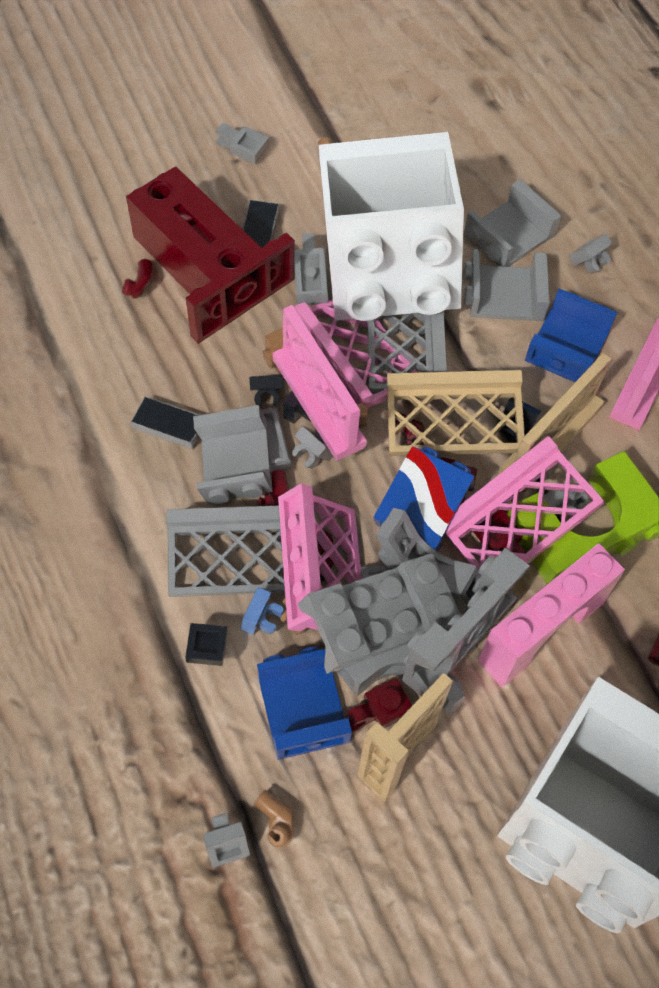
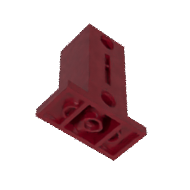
[126,166,295,344]

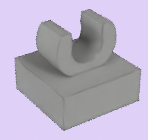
[569,233,612,274]
[292,426,333,469]
[203,813,250,868]

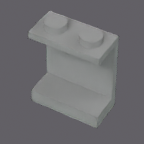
[464,179,562,267]
[464,249,549,321]
[193,405,273,504]

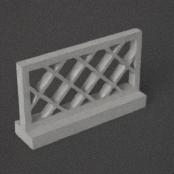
[368,310,447,394]
[167,506,285,597]

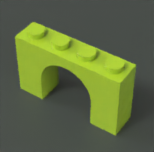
[507,451,659,584]

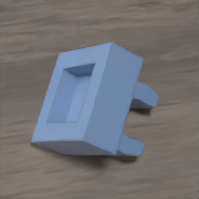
[240,587,284,635]

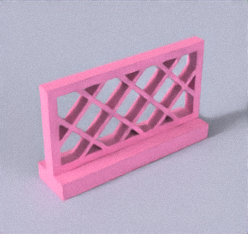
[294,299,417,411]
[273,305,367,461]
[609,318,659,430]
[445,436,605,569]
[278,483,362,632]

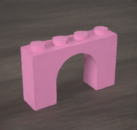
[478,543,625,688]

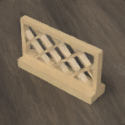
[499,353,611,492]
[387,370,524,456]
[357,673,453,802]

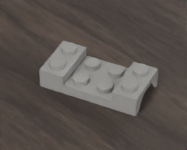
[402,548,530,696]
[298,553,462,674]

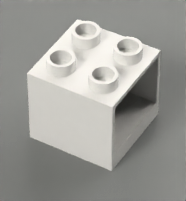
[319,132,464,321]
[497,677,659,933]

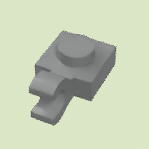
[216,123,269,164]

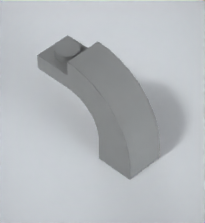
[376,508,481,613]
[336,644,465,715]

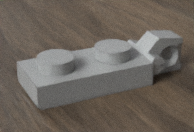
[294,233,328,305]

